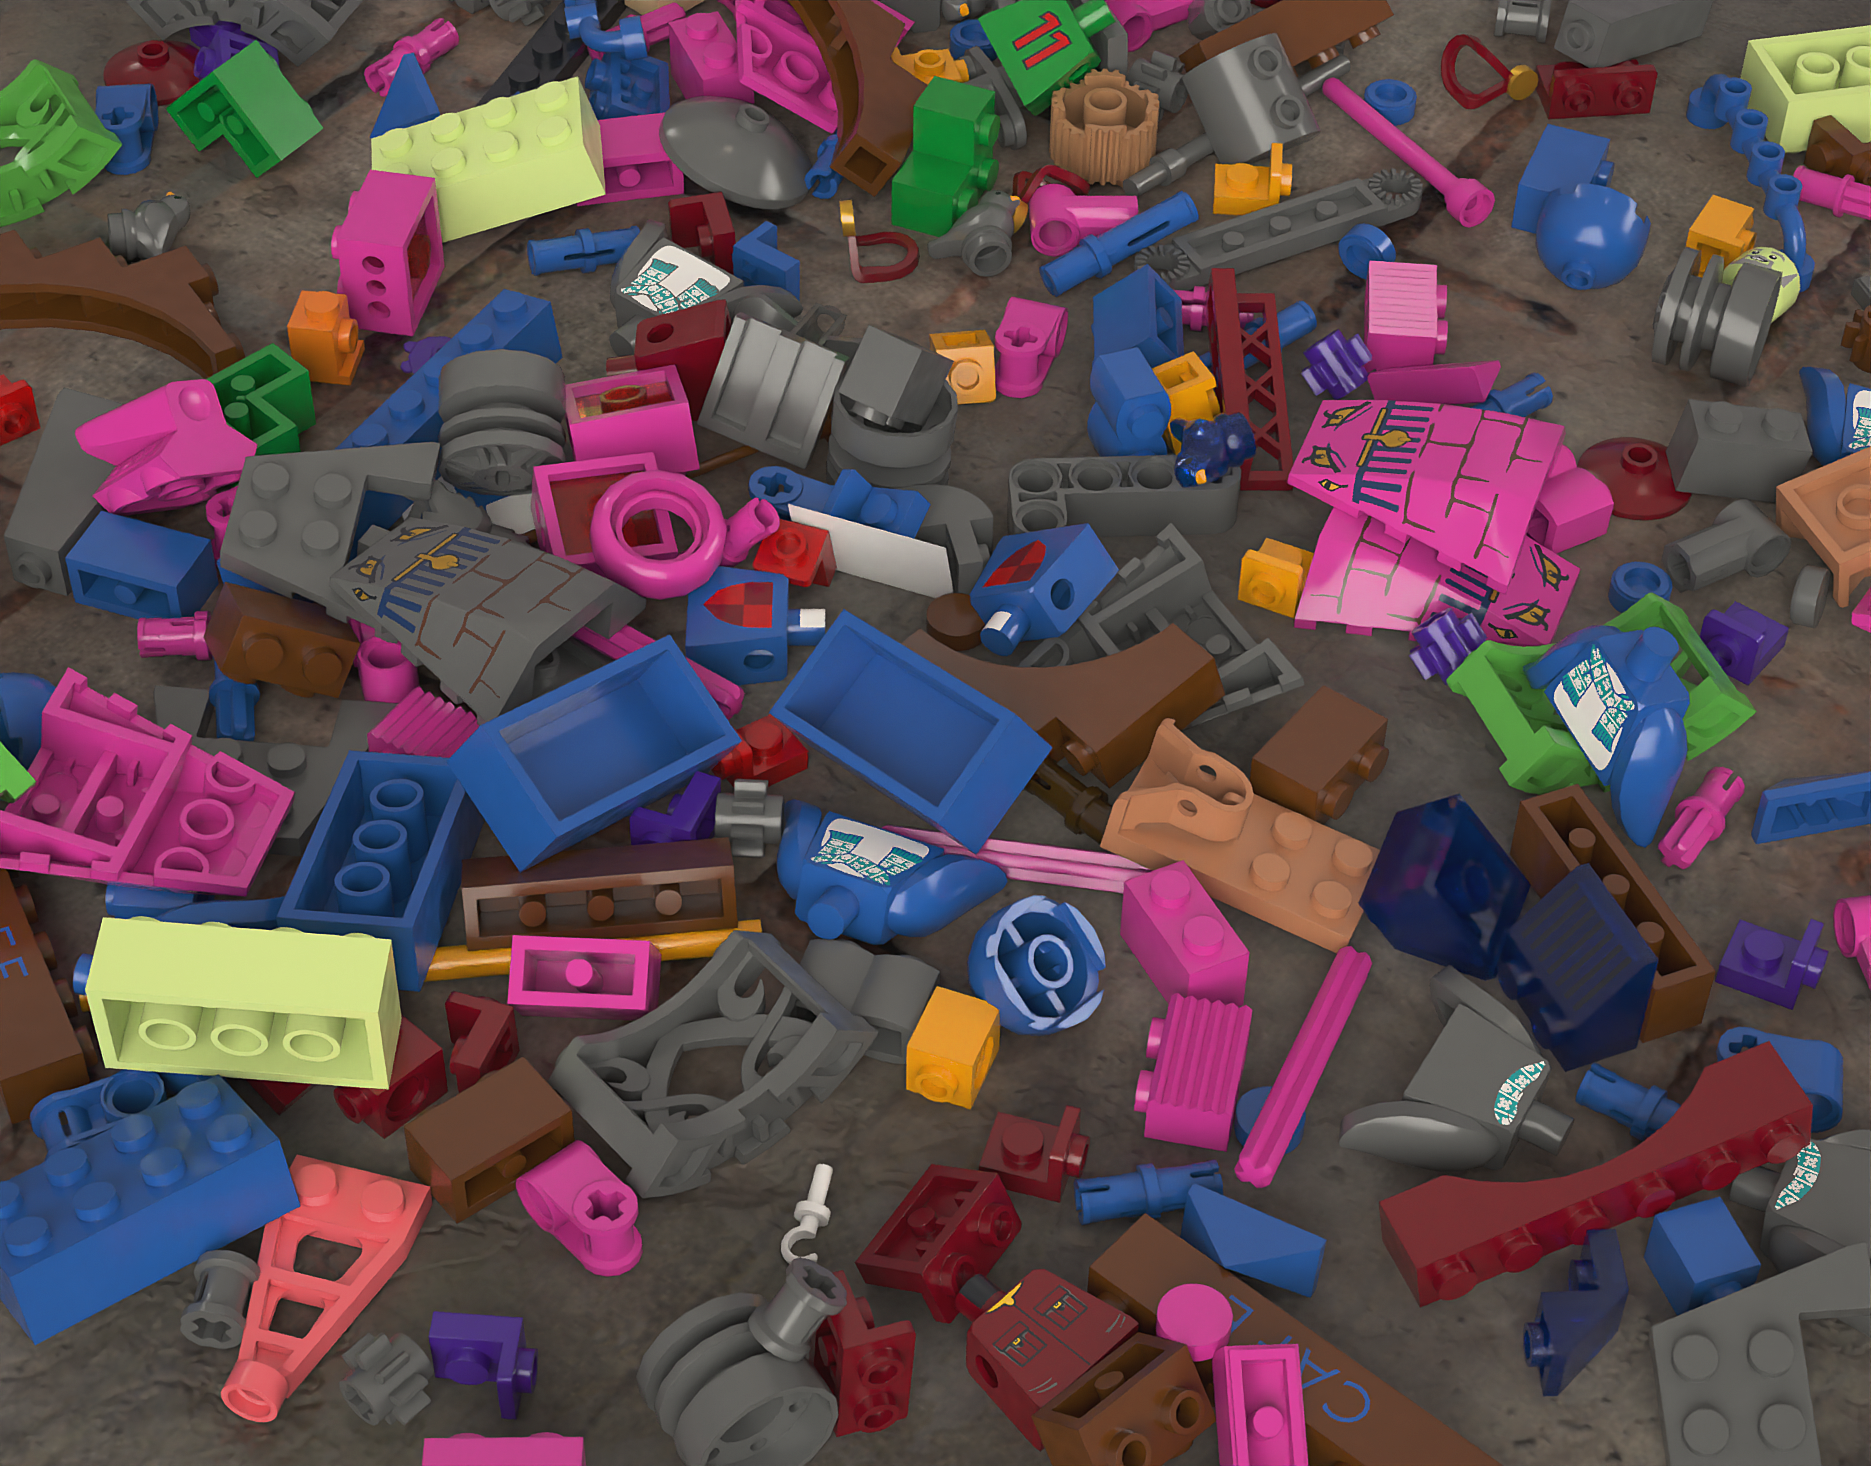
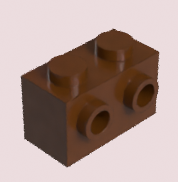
[203,582,361,698]
[1249,685,1389,825]
[404,1056,575,1224]
[1031,1332,1216,1466]

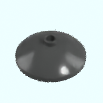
[659,96,812,209]

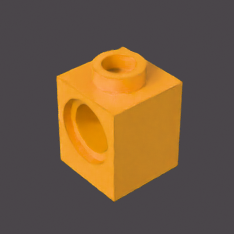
[906,986,1000,1110]

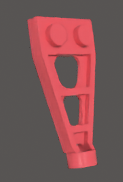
[221,1154,432,1422]

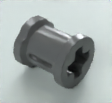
[1494,0,1552,43]
[180,1250,261,1349]
[748,1257,847,1362]

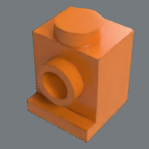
[287,290,365,385]

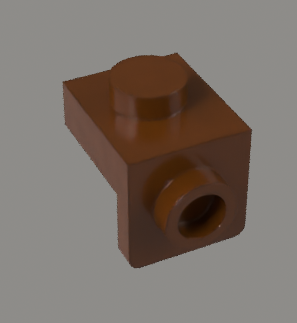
[1803,115,1871,186]

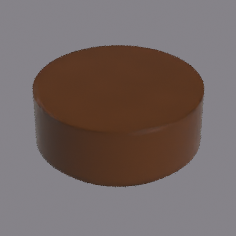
[926,593,986,651]

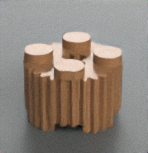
[1049,69,1159,187]

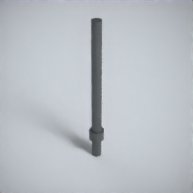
[1123,54,1351,197]

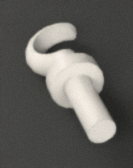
[781,1164,833,1264]

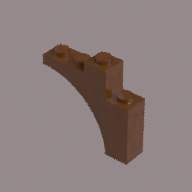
[901,623,1225,792]

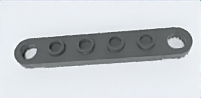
[1134,168,1423,291]

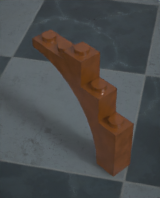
[787,0,928,197]
[0,229,245,379]

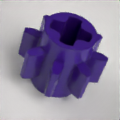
[1301,329,1372,400]
[1408,608,1487,685]

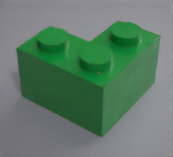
[165,40,323,178]
[891,76,1000,237]
[206,343,316,487]

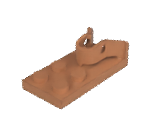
[1776,446,1871,608]
[1100,718,1391,954]

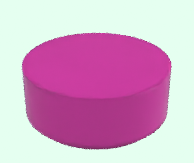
[1156,1283,1233,1361]

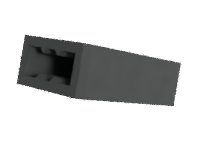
[1554,0,1713,68]
[4,387,132,596]

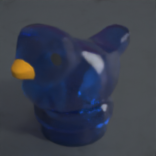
[1170,412,1256,488]

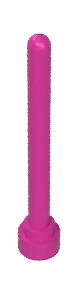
[1322,77,1495,228]

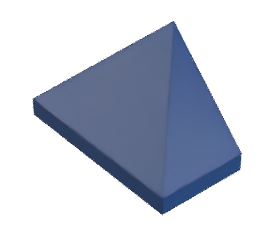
[370,53,440,138]
[1751,771,1871,844]
[1180,1183,1326,1298]

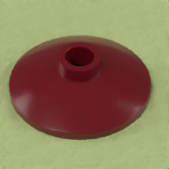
[103,40,199,106]
[1577,437,1693,521]

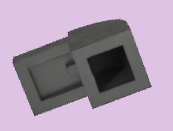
[894,484,994,595]

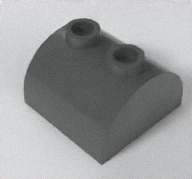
[1181,33,1321,165]

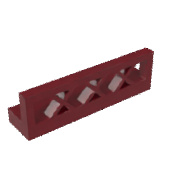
[1205,268,1294,491]

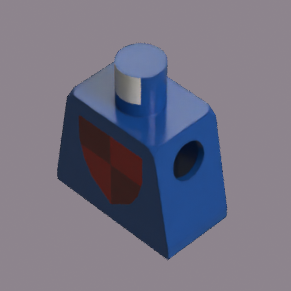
[970,523,1119,656]
[685,566,826,686]

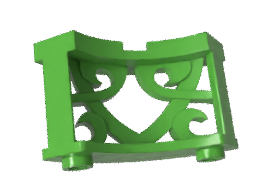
[0,59,122,227]
[1446,592,1757,795]

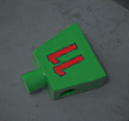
[978,0,1116,116]

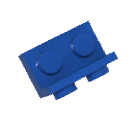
[584,51,670,120]

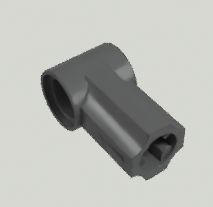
[1661,499,1791,593]

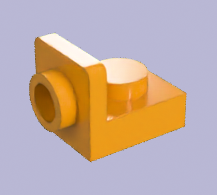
[1213,143,1292,215]
[929,330,996,405]
[1238,538,1314,618]

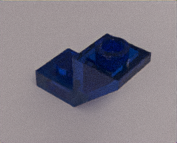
[1523,1229,1629,1397]

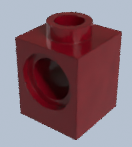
[333,1014,448,1139]

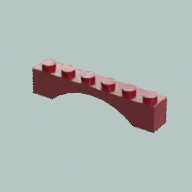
[1379,1041,1813,1308]

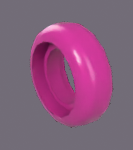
[589,470,727,600]

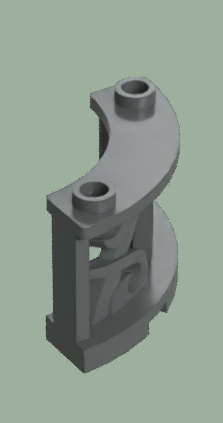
[126,0,363,67]
[547,930,879,1198]

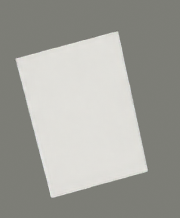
[788,504,954,598]

